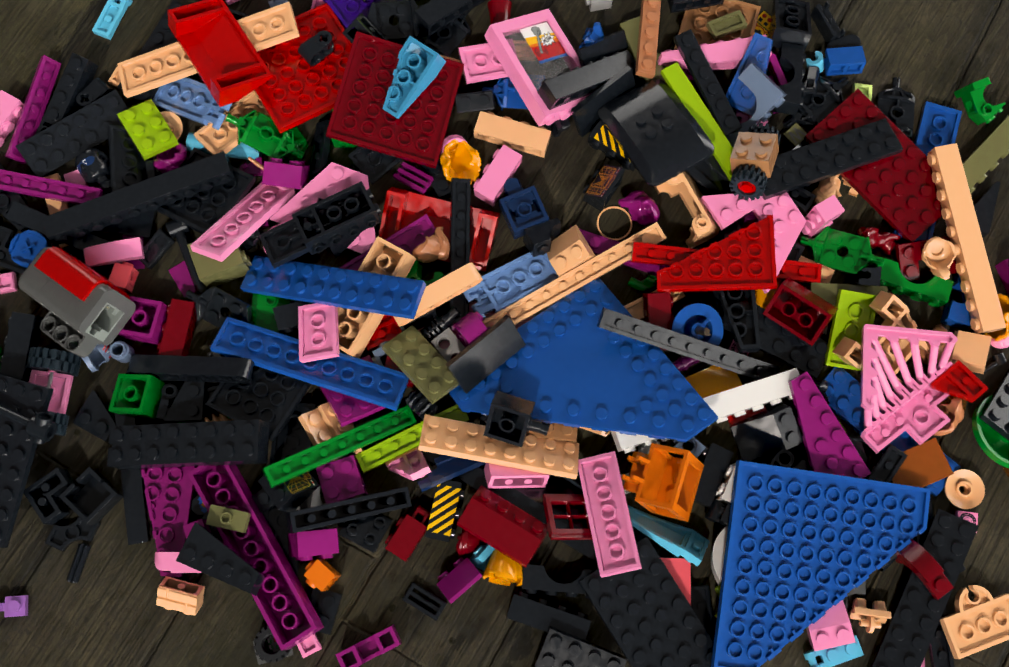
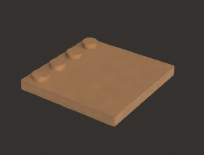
[674,0,761,70]

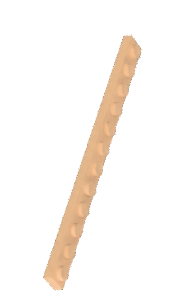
[482,222,666,328]

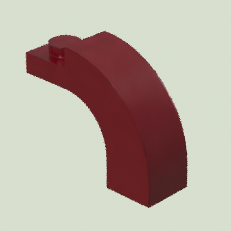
[895,539,954,600]

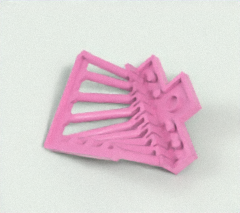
[860,324,958,454]

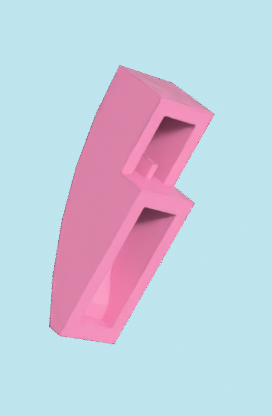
[83,237,144,267]

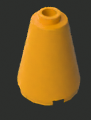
[483,549,523,586]

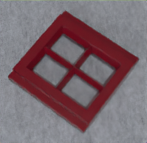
[543,494,593,540]

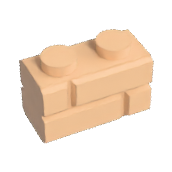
[156,576,205,615]

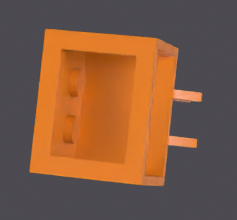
[621,443,704,522]

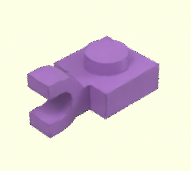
[0,595,29,617]

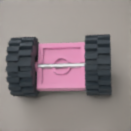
[26,347,82,436]

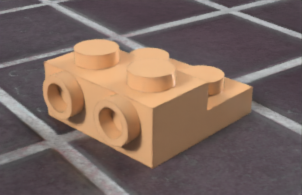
[298,402,354,446]

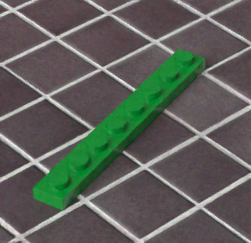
[263,405,417,488]

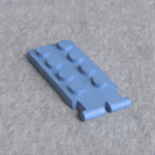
[152,77,233,130]
[463,252,559,319]

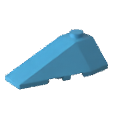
[382,36,446,119]

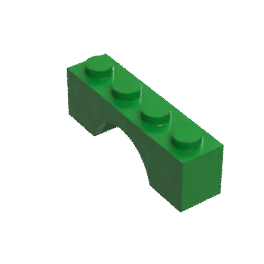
[873,259,954,307]

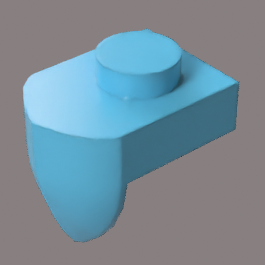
[469,544,495,571]

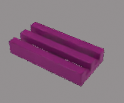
[393,161,434,195]

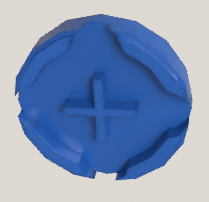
[9,230,49,268]

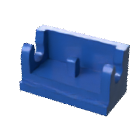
[823,46,866,76]

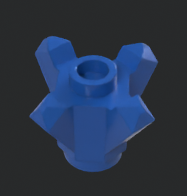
[579,22,605,48]

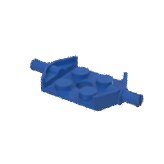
[482,75,545,111]

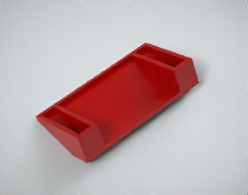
[168,0,272,107]
[378,187,500,271]

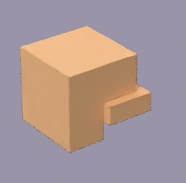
[947,330,992,374]

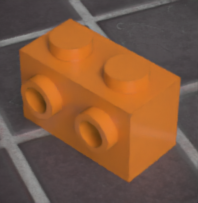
[304,559,341,592]

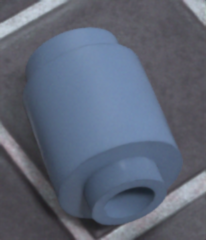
[109,341,135,363]

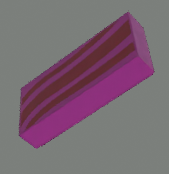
[767,54,787,86]

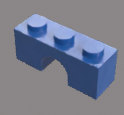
[940,273,971,330]

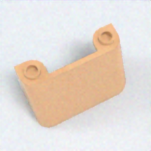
[654,171,720,249]

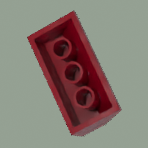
[456,485,548,568]

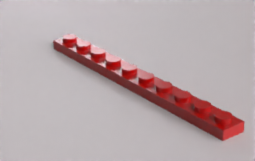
[631,242,822,283]

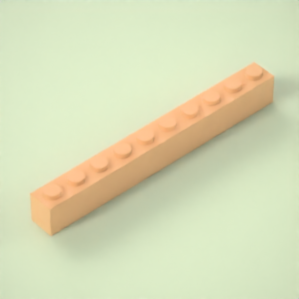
[927,143,1006,334]

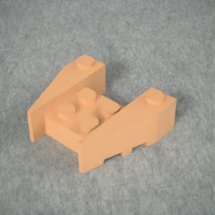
[832,290,929,383]

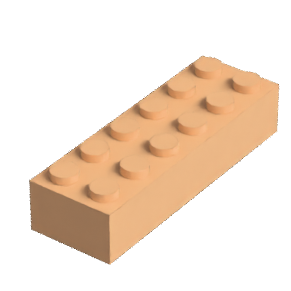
[338,236,416,358]

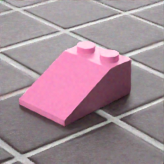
[806,600,855,651]

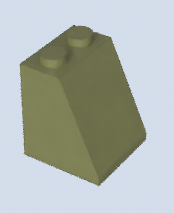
[187,243,252,288]

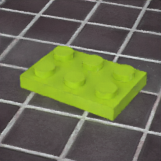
[117,99,179,160]

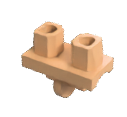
[848,598,892,634]

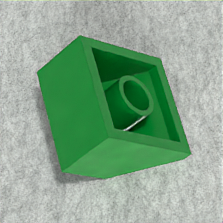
[108,374,165,420]

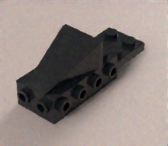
[259,181,382,268]

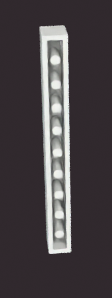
[611,368,799,454]

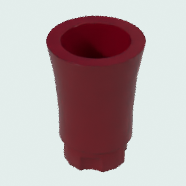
[487,0,512,40]

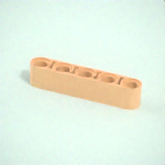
[393,262,483,327]

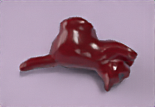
[845,227,900,256]

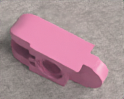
[154,552,202,573]

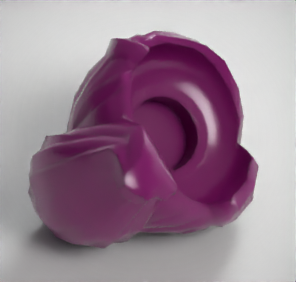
[154,142,187,174]
[618,190,660,225]

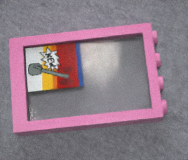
[484,8,590,126]

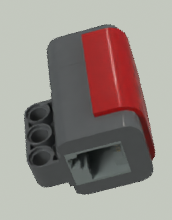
[18,247,136,358]

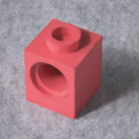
[109,261,139,293]

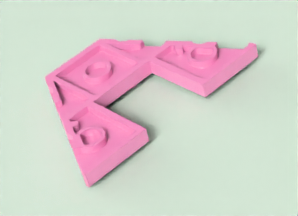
[270,162,376,254]
[700,192,806,294]

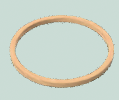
[597,206,632,241]

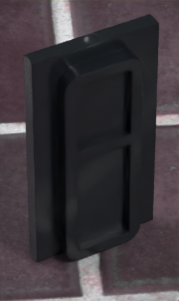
[685,156,731,195]

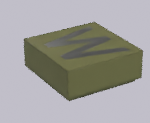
[782,123,807,148]

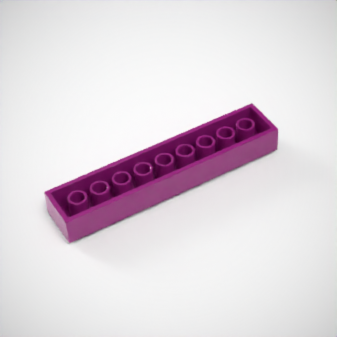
[188,465,324,651]

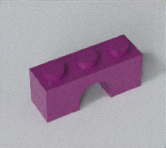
[335,625,402,667]

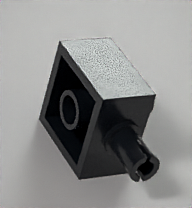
[484,391,550,447]

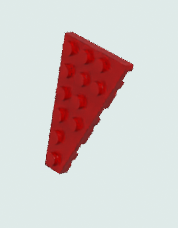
[657,215,777,292]

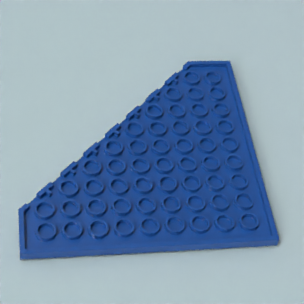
[449,278,718,442]
[711,460,931,667]

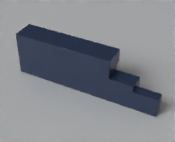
[418,455,486,492]

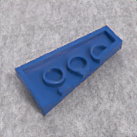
[726,32,773,116]

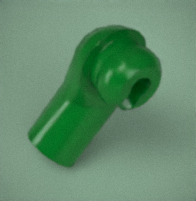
[628,275,657,292]

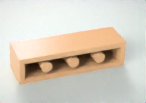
[474,111,551,158]

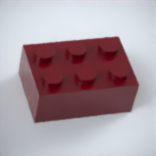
[763,277,838,346]

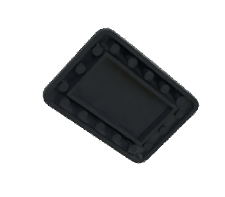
[598,78,714,186]

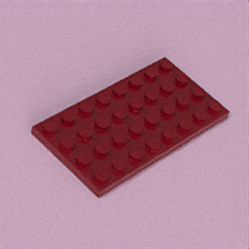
[804,89,942,242]

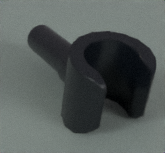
[984,353,1007,374]

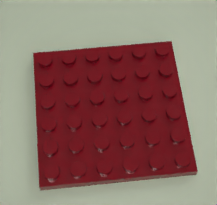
[326,31,464,169]

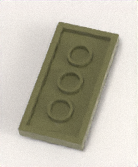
[382,325,459,405]

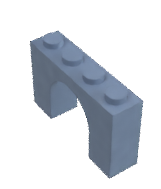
[708,63,787,147]

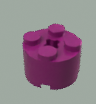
[451,311,490,348]

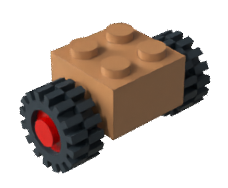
[729,123,781,201]

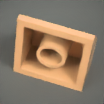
[547,225,596,277]

